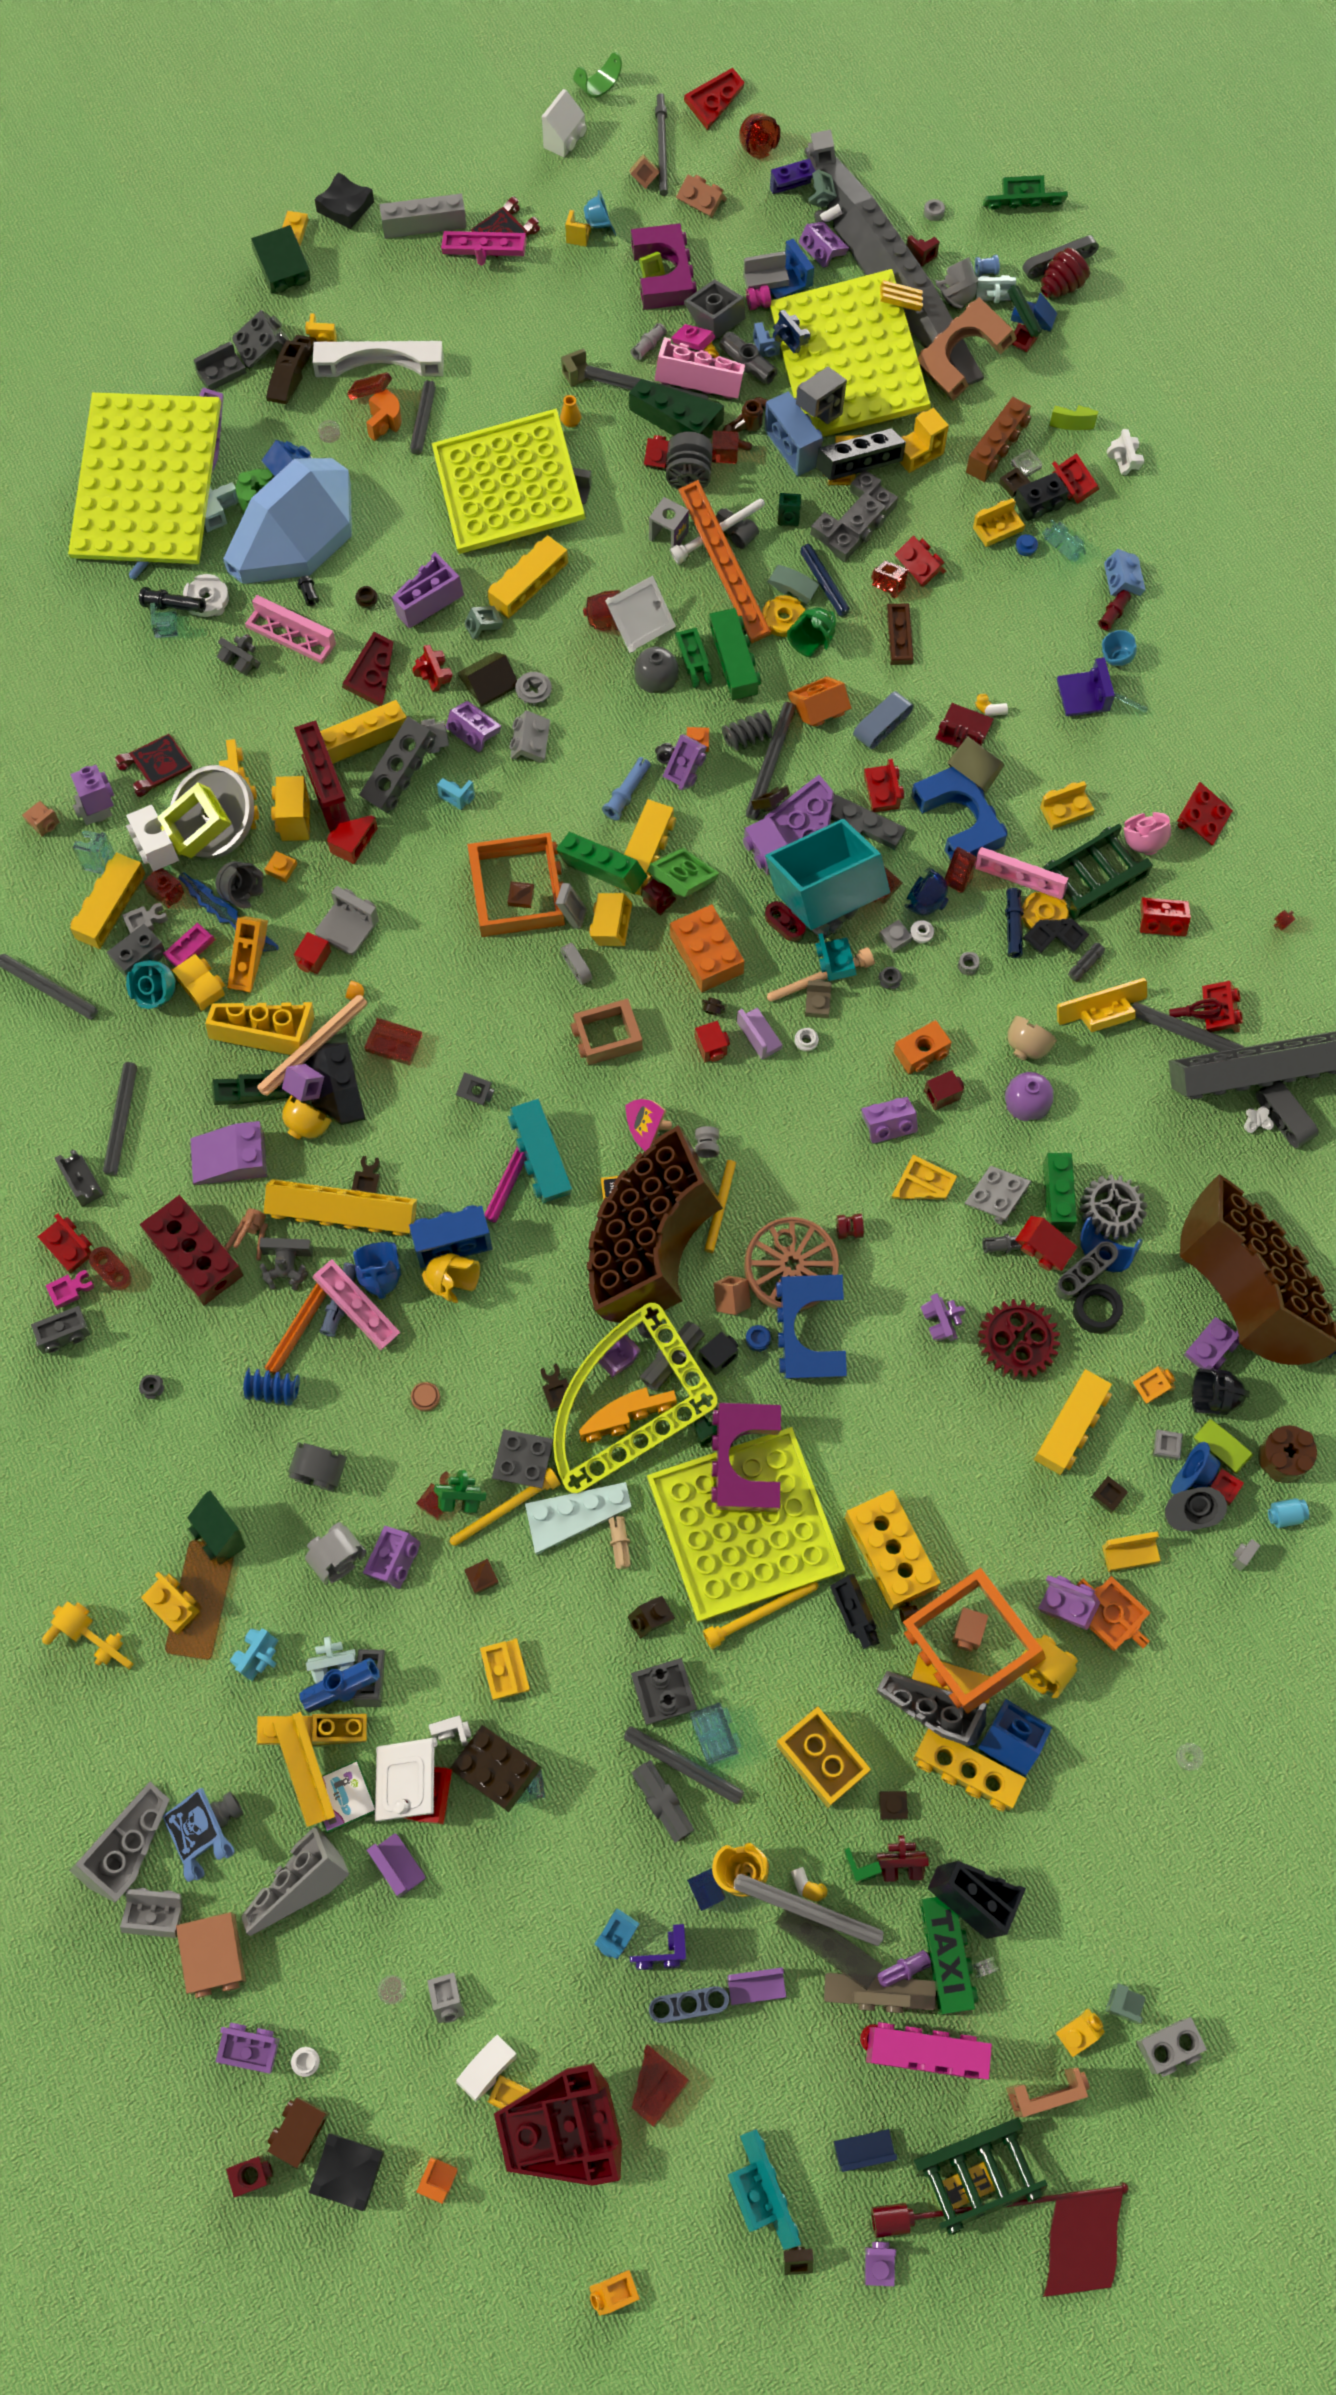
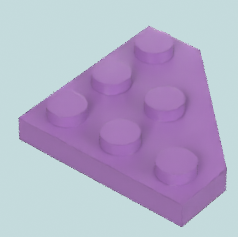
[764,775,834,845]

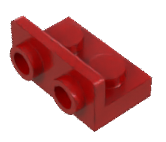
[864,758,904,813]
[1139,897,1191,937]
[1202,981,1243,1033]
[37,1213,93,1274]

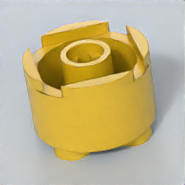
[1021,1635,1078,1698]

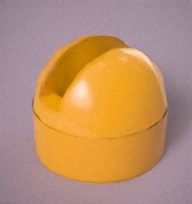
[345,980,364,1000]

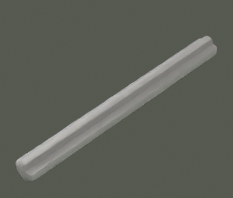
[733,1874,884,1946]

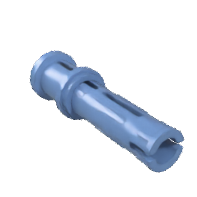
[602,757,651,820]

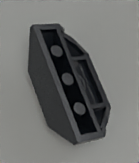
[303,1032,366,1125]

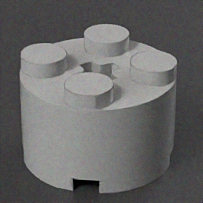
[305,1522,366,1585]

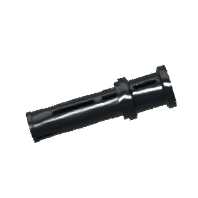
[139,587,206,613]

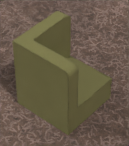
[561,349,590,387]

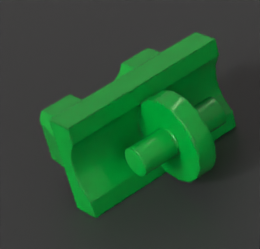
[434,1470,487,1513]

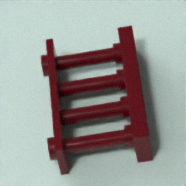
[294,720,350,832]

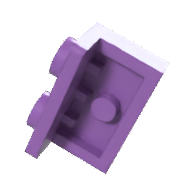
[663,734,707,790]
[861,1097,918,1143]
[215,2022,280,2074]

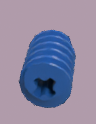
[243,1368,300,1406]

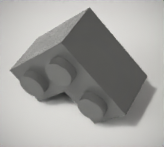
[796,367,847,424]

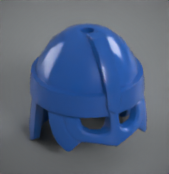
[353,1242,401,1299]

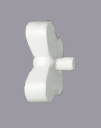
[1244,1106,1274,1133]

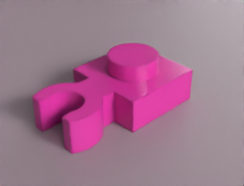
[45,1270,95,1310]

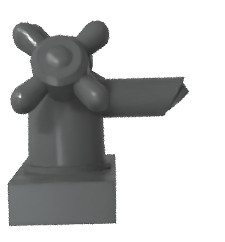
[259,1237,313,1291]

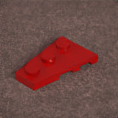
[684,68,745,130]

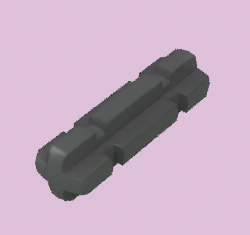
[1068,942,1105,982]

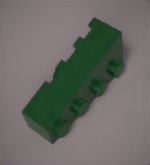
[629,379,724,439]

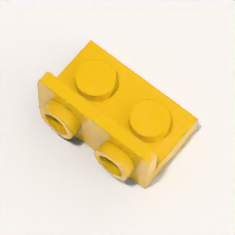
[1040,781,1095,830]
[141,1571,200,1635]

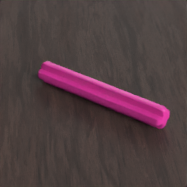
[484,1147,526,1223]

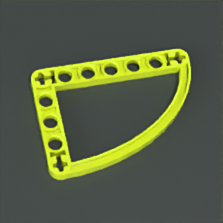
[553,1303,717,1494]

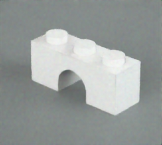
[126,805,179,872]

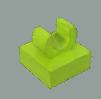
[639,252,665,278]

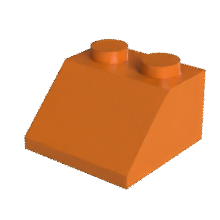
[787,676,852,726]

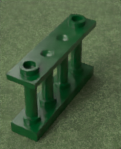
[1043,823,1153,920]
[913,2117,1048,2236]

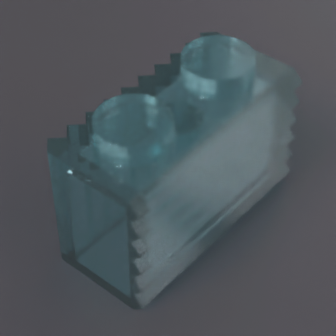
[690,1703,742,1768]

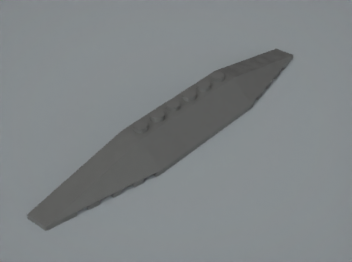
[804,147,984,385]

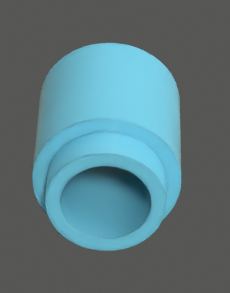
[1268,1498,1309,1528]

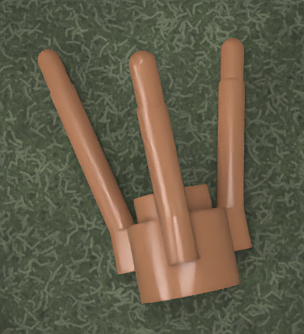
[224,1208,268,1260]

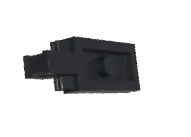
[830,1574,880,1649]

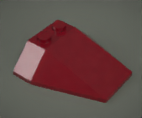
[494,2063,622,2186]

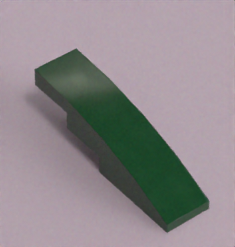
[212,1070,291,1105]

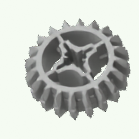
[1079,1174,1147,1240]

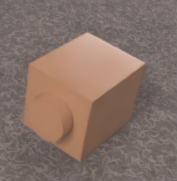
[952,1607,988,1652]

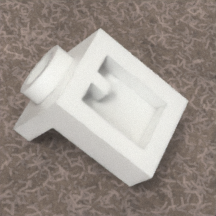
[429,1715,472,1747]

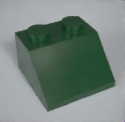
[187,1490,246,1565]

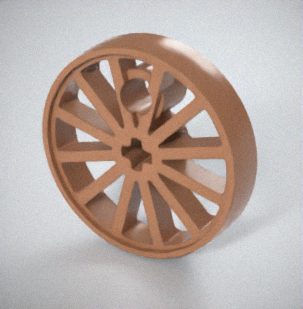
[744,1217,839,1312]

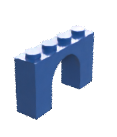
[911,767,1008,868]
[776,1274,847,1378]

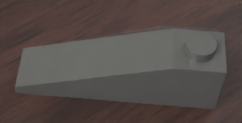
[877,1671,987,1746]

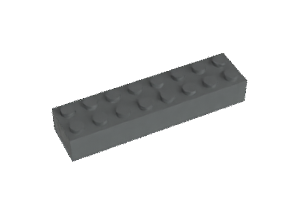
[1169,1031,1336,1099]

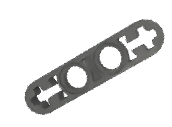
[1022,235,1099,279]

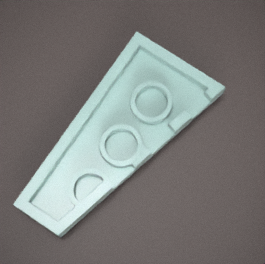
[525,1482,631,1555]

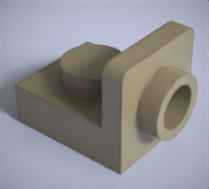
[805,979,832,1018]

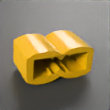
[172,954,225,1011]

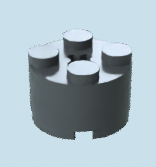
[288,1442,347,1492]

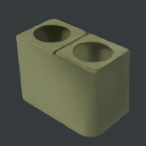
[947,737,1005,793]

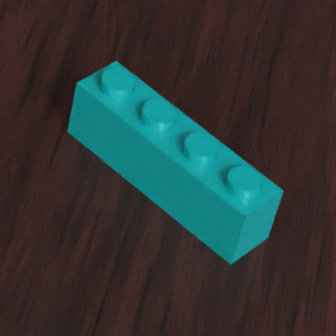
[507,1098,572,1203]

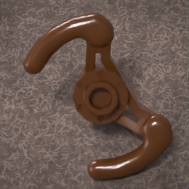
[722,397,769,450]

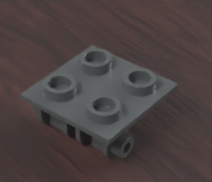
[492,1429,553,1489]

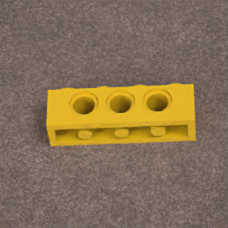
[912,1728,1026,1812]

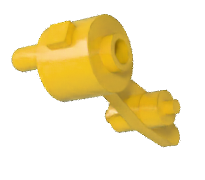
[42,1601,134,1670]

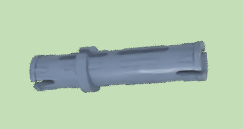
[319,1263,356,1337]

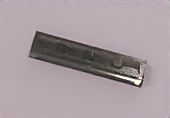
[776,1910,883,1990]

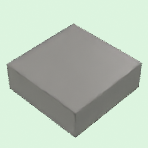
[1153,1429,1183,1460]

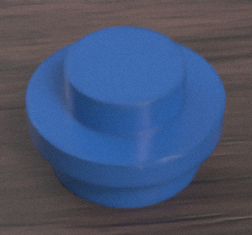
[1016,534,1038,556]

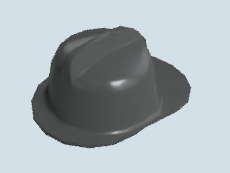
[1165,1487,1227,1531]

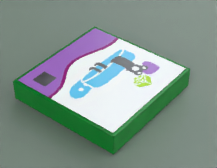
[322,1760,375,1834]

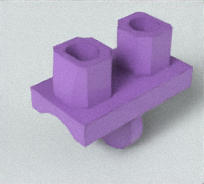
[921,1293,966,1342]

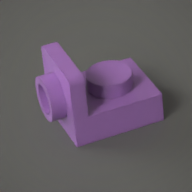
[865,2241,896,2286]

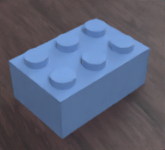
[764,391,823,477]

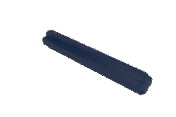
[800,544,850,617]

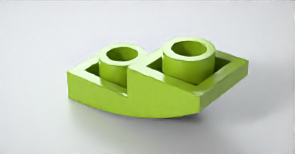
[1049,405,1099,430]
[1193,1419,1253,1474]

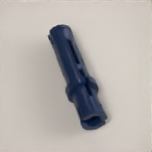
[1005,888,1024,958]

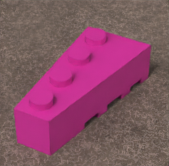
[866,2022,992,2080]

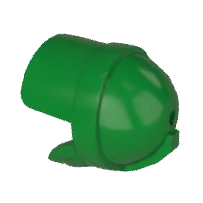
[787,608,836,657]

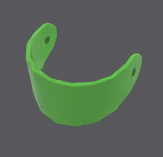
[573,52,622,98]

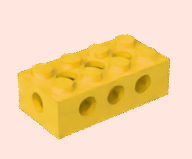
[845,1490,941,1611]

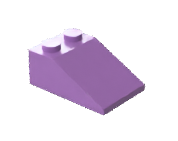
[191,1121,267,1185]

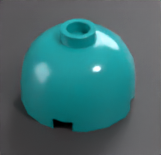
[126,960,176,1009]

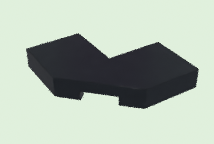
[1022,919,1089,954]

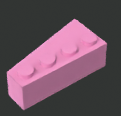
[654,337,745,399]

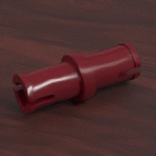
[1098,590,1131,631]

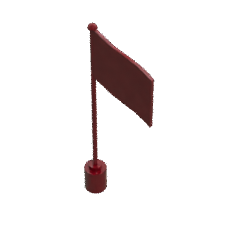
[871,2182,1128,2297]

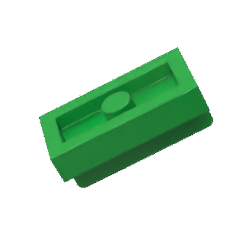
[844,1848,882,1885]

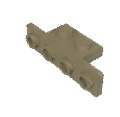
[824,1973,936,2013]

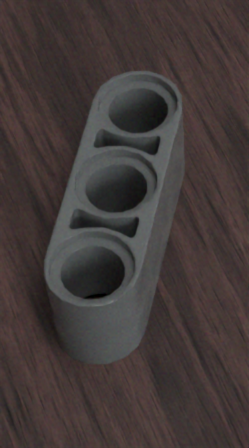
[1256,1080,1319,1148]
[1055,1242,1118,1300]

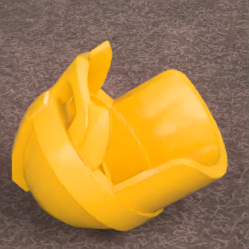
[422,1253,480,1303]
[712,1843,769,1897]

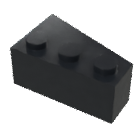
[928,1861,1026,1939]

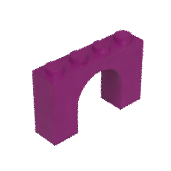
[631,223,697,310]
[711,1403,781,1512]

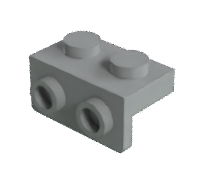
[510,710,550,763]
[120,1888,183,1938]

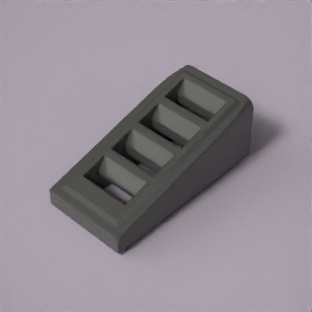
[352,1649,385,1707]

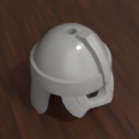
[935,257,978,309]

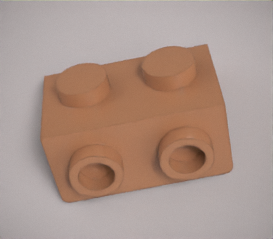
[676,174,727,218]

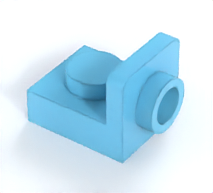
[437,778,475,810]

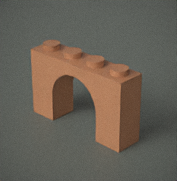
[918,297,1017,401]

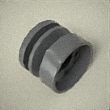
[666,432,713,489]

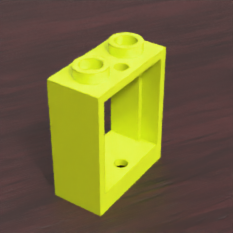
[157,782,232,858]

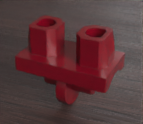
[876,1835,929,1882]

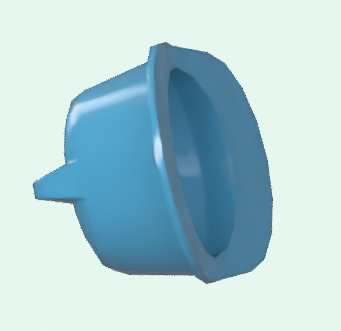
[584,190,617,236]

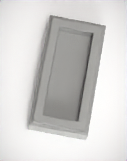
[556,883,587,929]

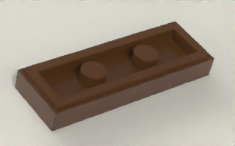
[886,603,914,665]

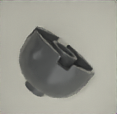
[634,646,679,693]

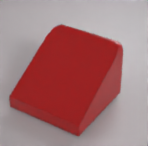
[1011,323,1038,352]

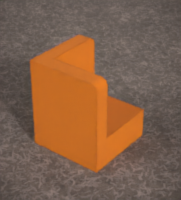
[416,2157,458,2204]

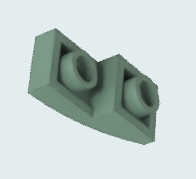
[767,565,819,604]

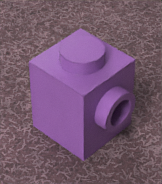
[282,1064,324,1101]

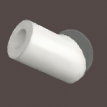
[814,204,843,224]

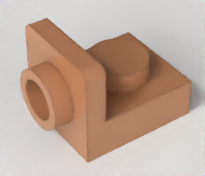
[22,801,60,836]

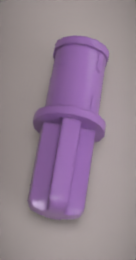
[877,1950,931,1987]

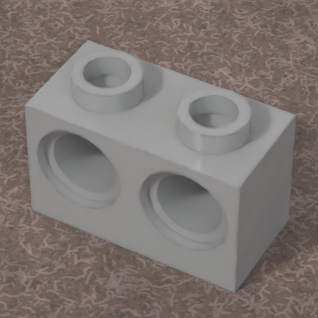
[1136,2017,1207,2077]

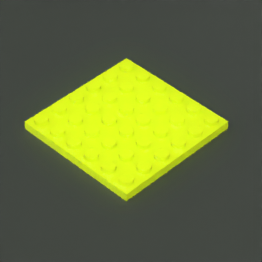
[432,408,586,554]
[647,1427,845,1623]

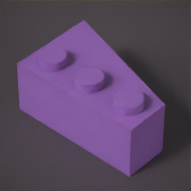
[392,552,464,629]

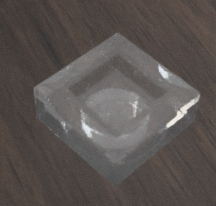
[1011,449,1043,477]

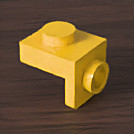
[305,313,337,342]
[1056,2008,1105,2057]

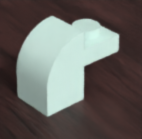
[204,482,239,532]

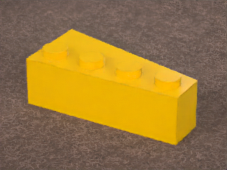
[205,1002,315,1055]

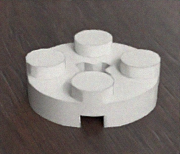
[183,574,229,617]

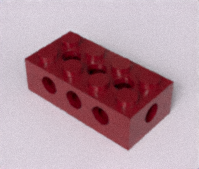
[139,1194,244,1306]

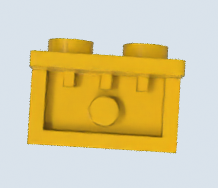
[973,498,1025,547]

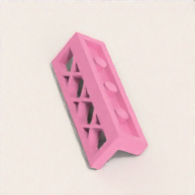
[245,595,336,664]

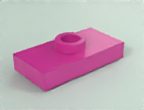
[671,324,715,351]
[163,922,215,967]

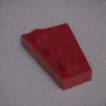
[342,632,394,707]

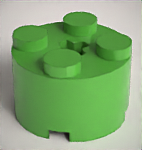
[236,469,275,515]

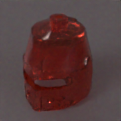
[583,590,621,632]

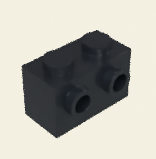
[1015,472,1068,521]

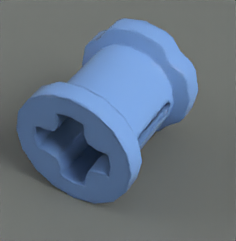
[975,255,1000,277]

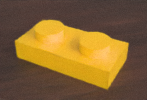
[282,211,309,246]

